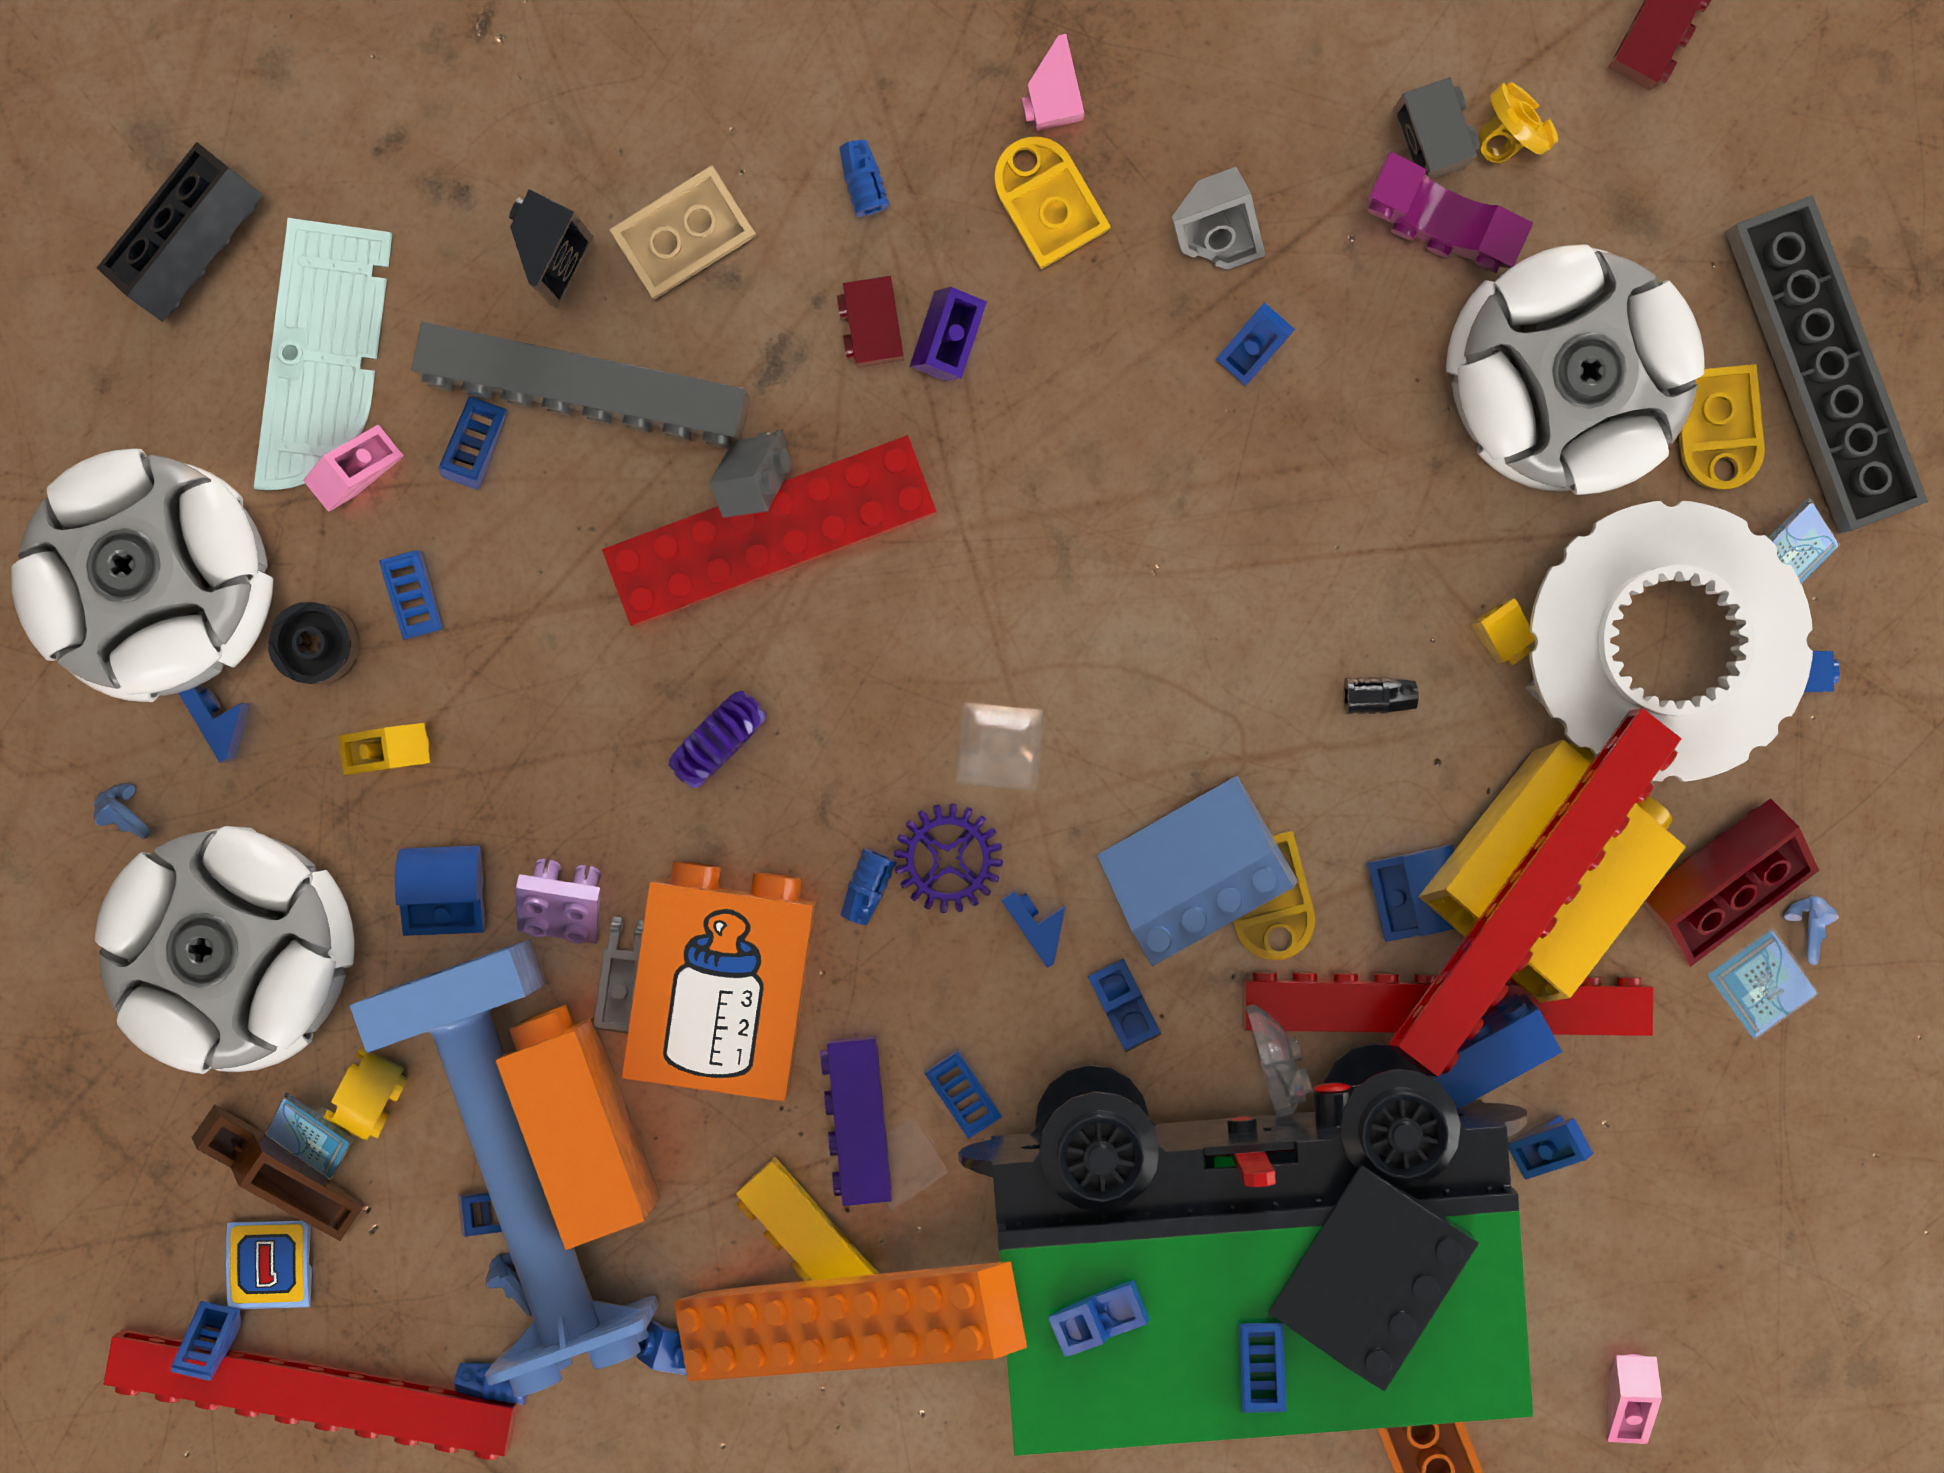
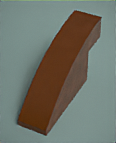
[191,1104,363,1241]

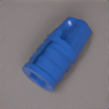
[839,140,890,217]
[841,848,897,925]
[454,1363,528,1405]

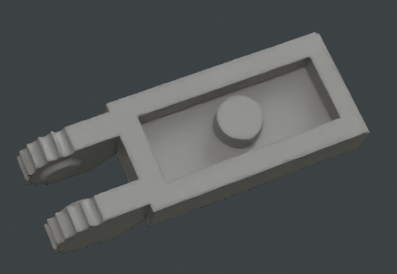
[593,916,644,1034]

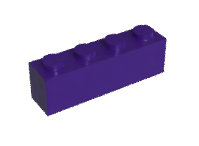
[820,1036,892,1206]

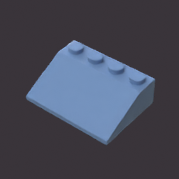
[1097,775,1298,966]

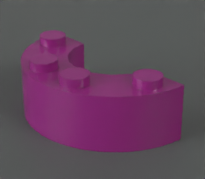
[1366,151,1533,273]

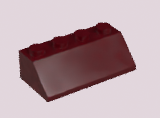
[1644,798,1820,967]

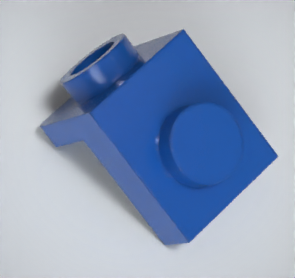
[637,1320,687,1375]

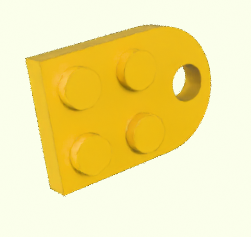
[995,137,1111,270]
[1679,364,1765,490]
[1233,830,1315,960]

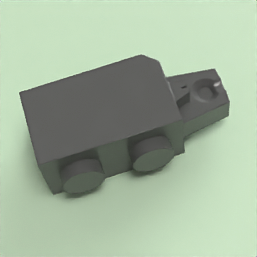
[709,430,791,518]

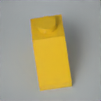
[1469,598,1535,665]
[338,723,430,776]

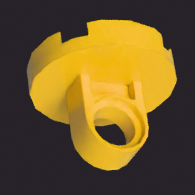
[1478,82,1558,163]

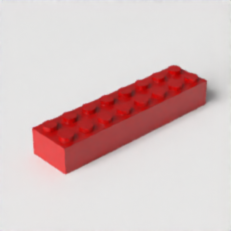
[602,435,937,627]

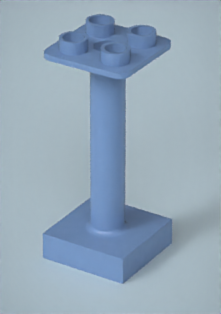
[349,938,659,1397]

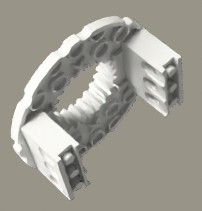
[1525,501,1813,782]

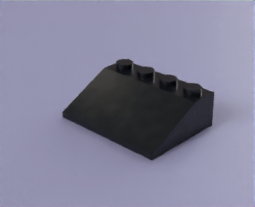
[1268,1165,1479,1392]

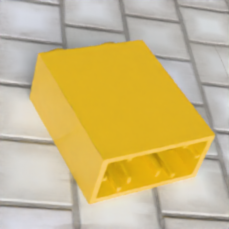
[1418,739,1686,1003]

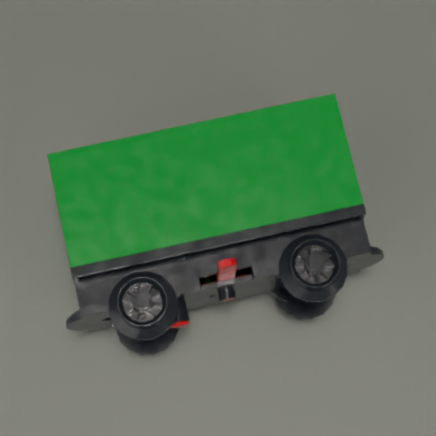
[958,1043,1533,1456]

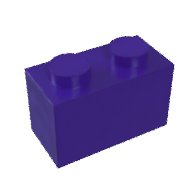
[909,287,987,381]

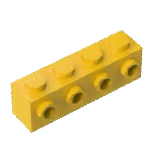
[736,1156,879,1281]

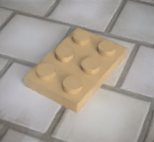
[609,165,756,300]

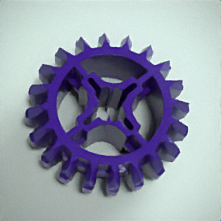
[668,691,766,788]
[894,804,1003,913]

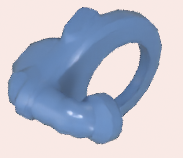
[93,783,150,840]
[1784,896,1839,965]
[485,1253,532,1316]

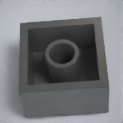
[1393,77,1480,180]

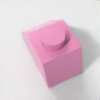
[1021,34,1084,131]
[303,425,404,512]
[1607,1354,1662,1444]

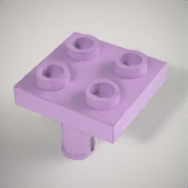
[516,859,601,944]

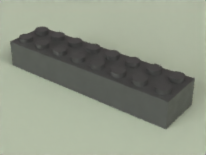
[1725,195,1928,534]
[411,321,750,449]

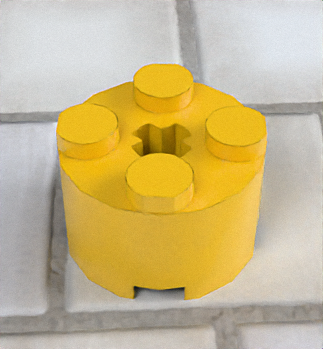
[322,1046,408,1141]

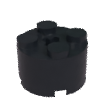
[268,602,359,684]

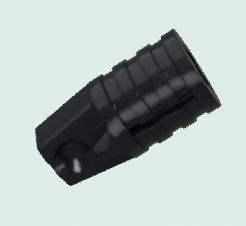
[1343,677,1419,714]

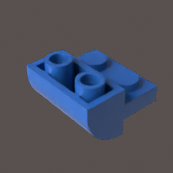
[1368,844,1455,942]
[395,845,486,936]

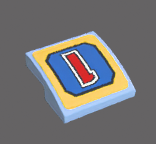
[226,1220,312,1309]

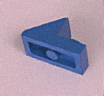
[1216,302,1295,386]
[178,685,249,763]
[1001,890,1065,968]
[1508,1116,1594,1180]

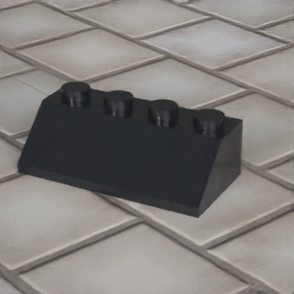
[97,142,263,322]
[509,189,593,308]

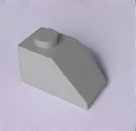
[1172,167,1266,270]

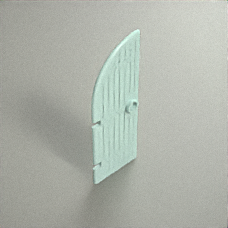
[254,218,393,490]

